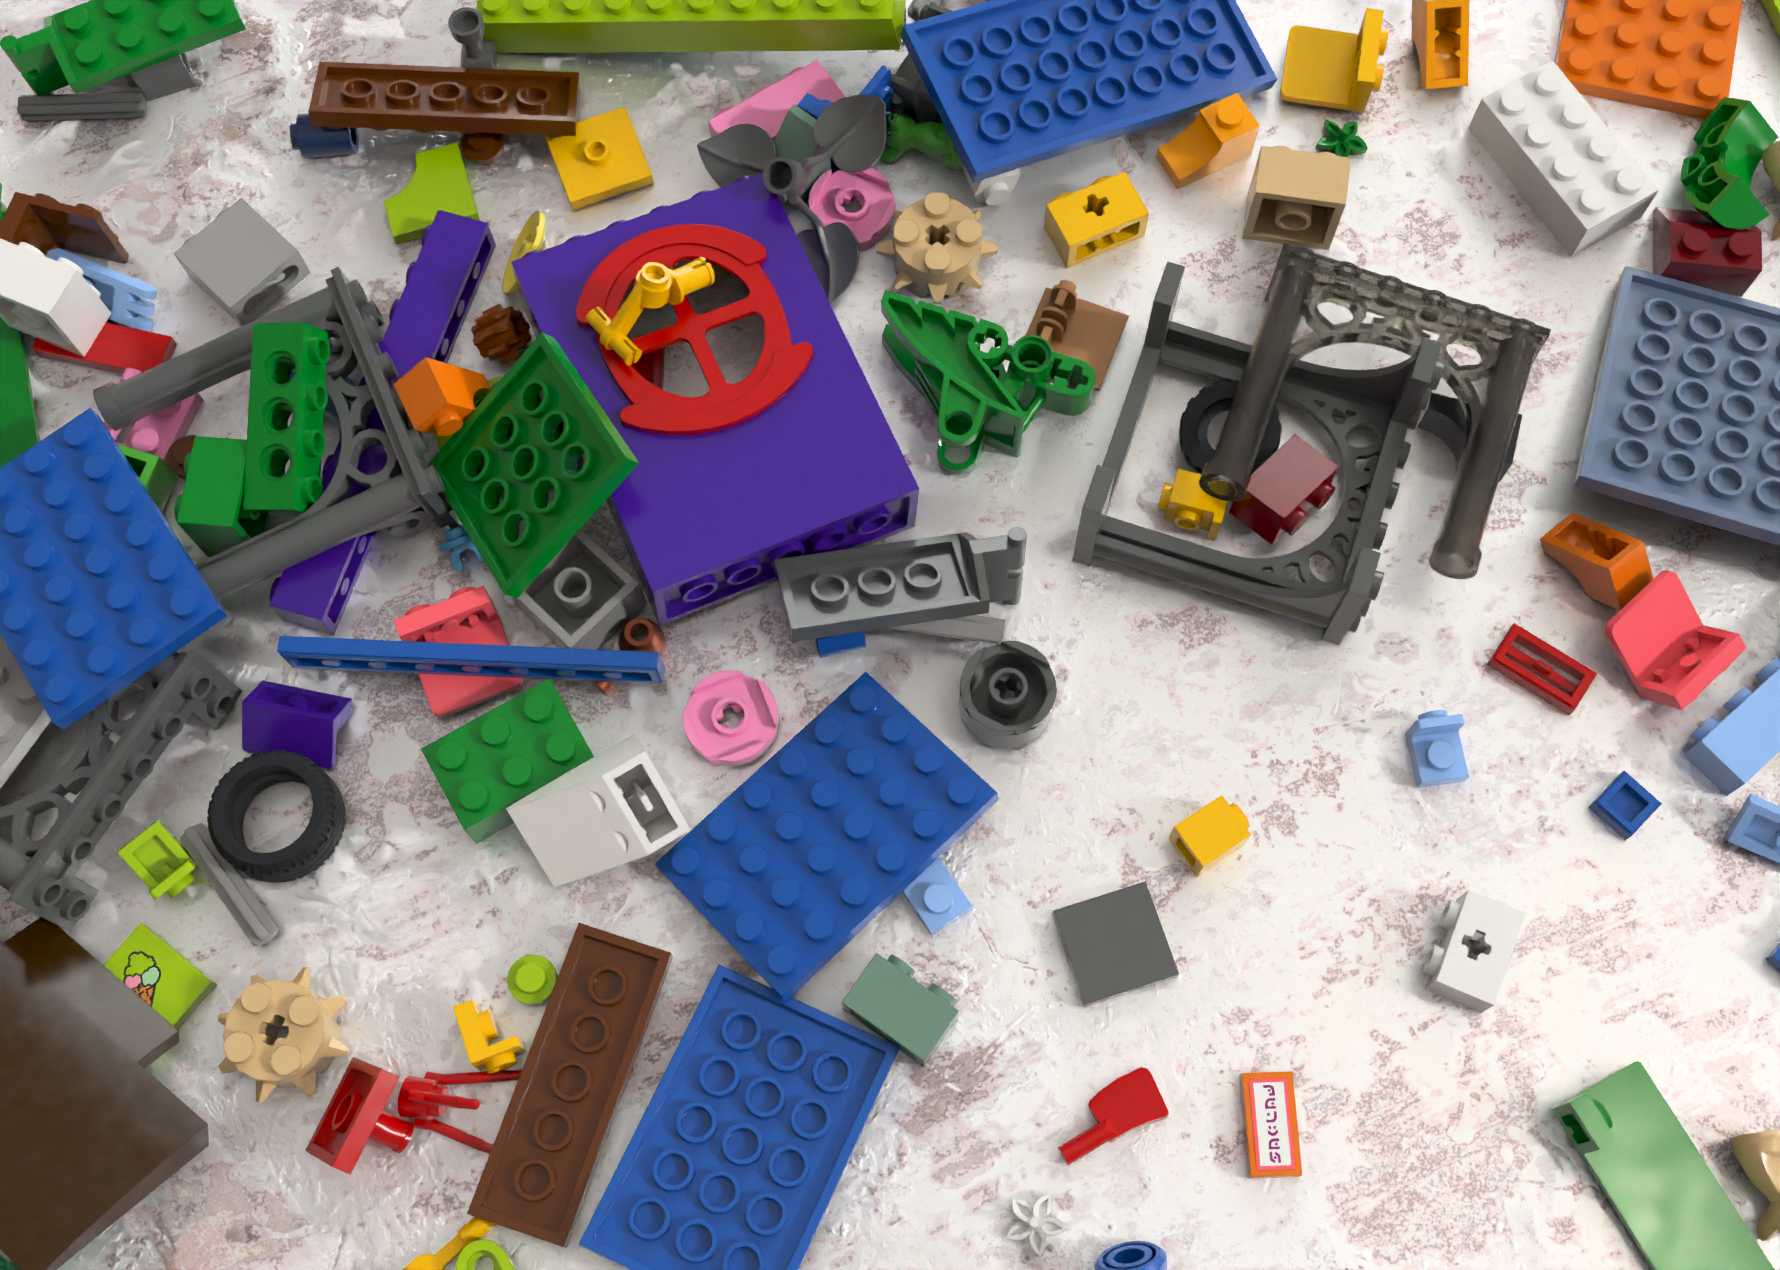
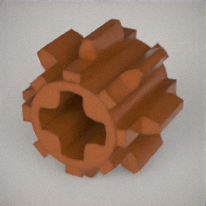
[471,304,532,364]

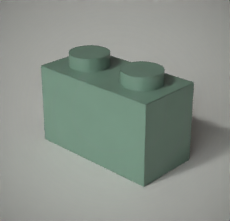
[841,953,959,1067]

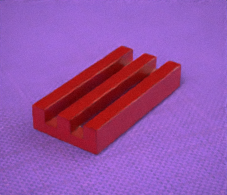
[1486,623,1597,715]

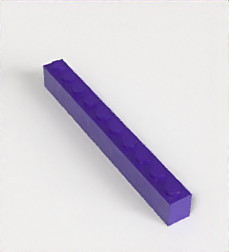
[269,210,496,636]

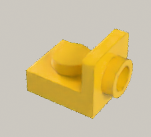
[453,999,526,1073]

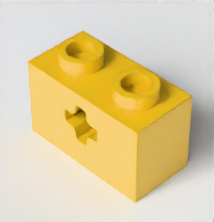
[1044,172,1149,268]

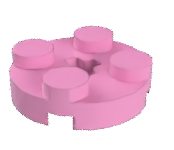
[808,167,895,252]
[683,670,779,766]

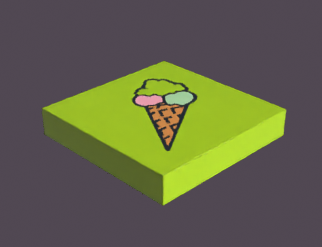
[104,923,217,1030]

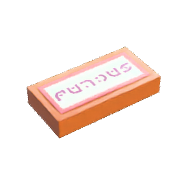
[1239,1071,1302,1179]

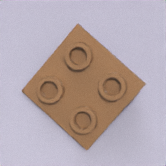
[1026,280,1129,391]

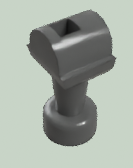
[448,7,498,69]

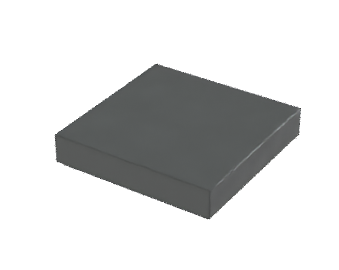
[1052,881,1179,1007]

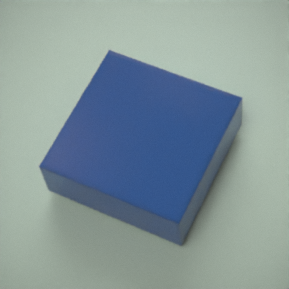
[1588,771,1662,841]

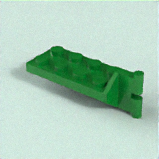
[0,0,246,95]

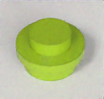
[507,954,558,1005]

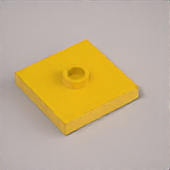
[545,106,654,210]

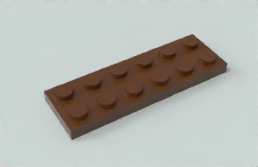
[308,62,580,138]
[467,923,673,1248]

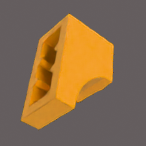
[1411,0,1470,90]
[1156,93,1260,189]

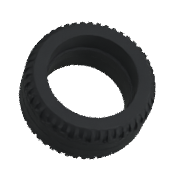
[207,750,346,883]

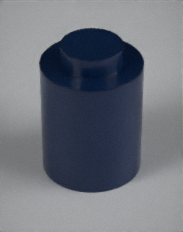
[290,113,359,158]

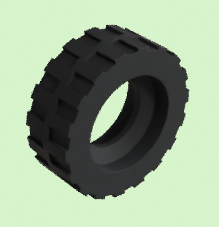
[1179,380,1282,485]

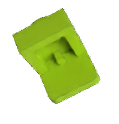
[117,819,196,900]

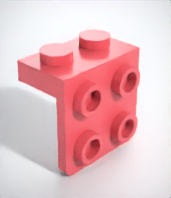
[1605,570,1746,710]
[393,585,523,718]

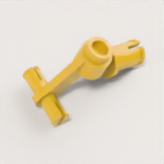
[586,257,715,365]

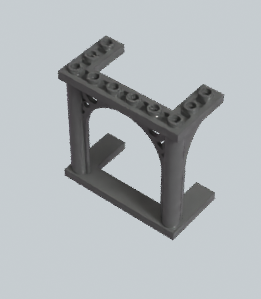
[1072,261,1445,645]

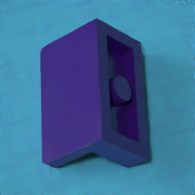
[242,680,352,769]

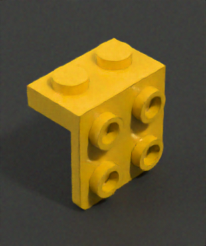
[1280,8,1389,113]

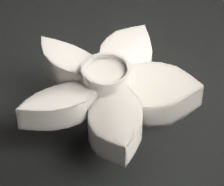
[1006,1193,1068,1257]

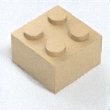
[1242,146,1351,250]

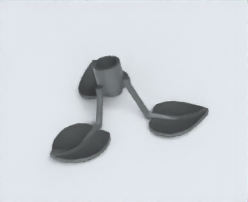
[697,95,887,303]

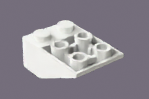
[506,734,691,888]

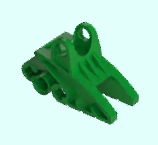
[881,290,1095,475]

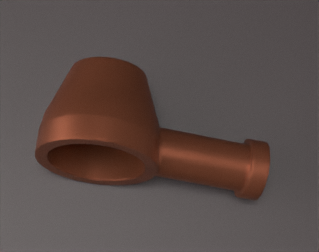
[590,618,666,695]

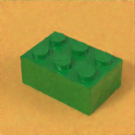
[421,678,594,844]

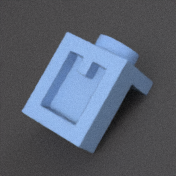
[1405,710,1469,788]

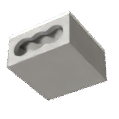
[174,198,312,327]

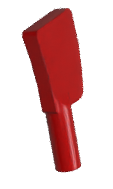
[1058,1067,1169,1165]

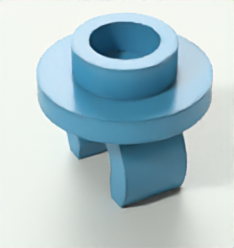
[438,525,484,572]

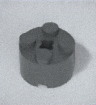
[959,641,1057,750]

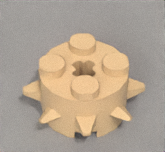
[877,192,998,304]
[218,967,349,1103]

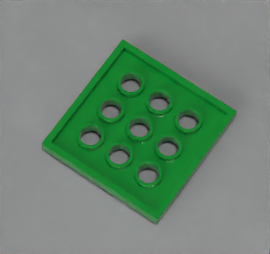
[428,332,639,598]

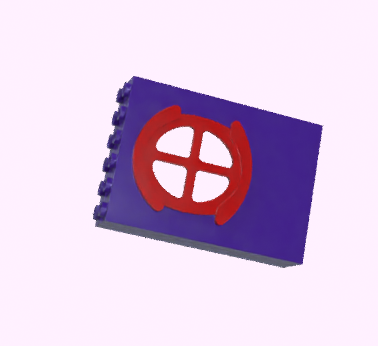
[511,173,919,626]

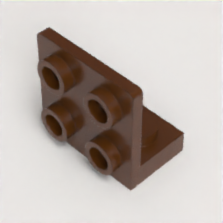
[0,192,129,264]

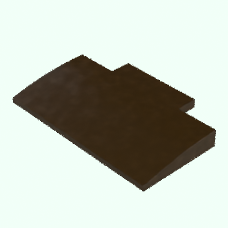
[0,917,209,1270]

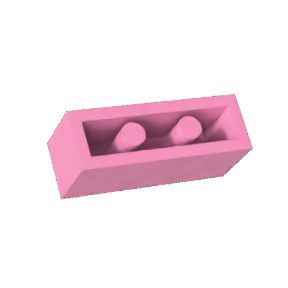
[708,60,845,141]

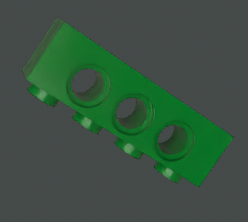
[243,322,330,516]

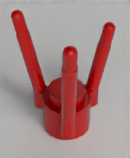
[398,1070,522,1155]

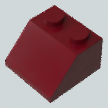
[1653,207,1762,297]

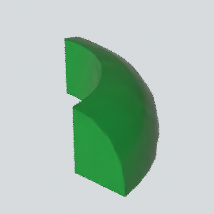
[1680,97,1778,230]

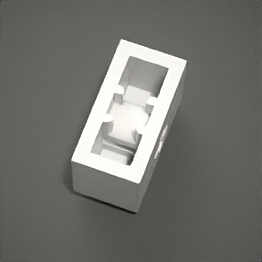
[1423,890,1526,1013]

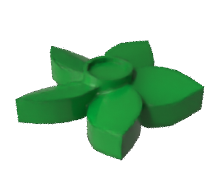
[1315,119,1368,157]

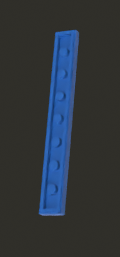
[277,636,665,684]

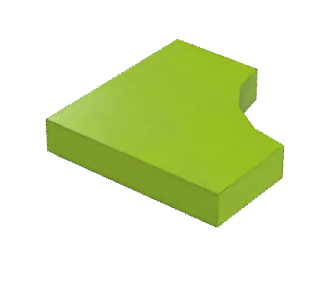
[383,142,480,245]

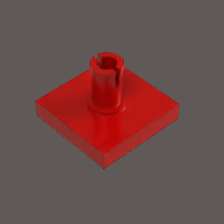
[305,1057,414,1175]

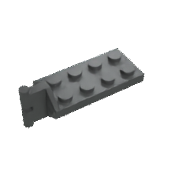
[774,527,1027,642]

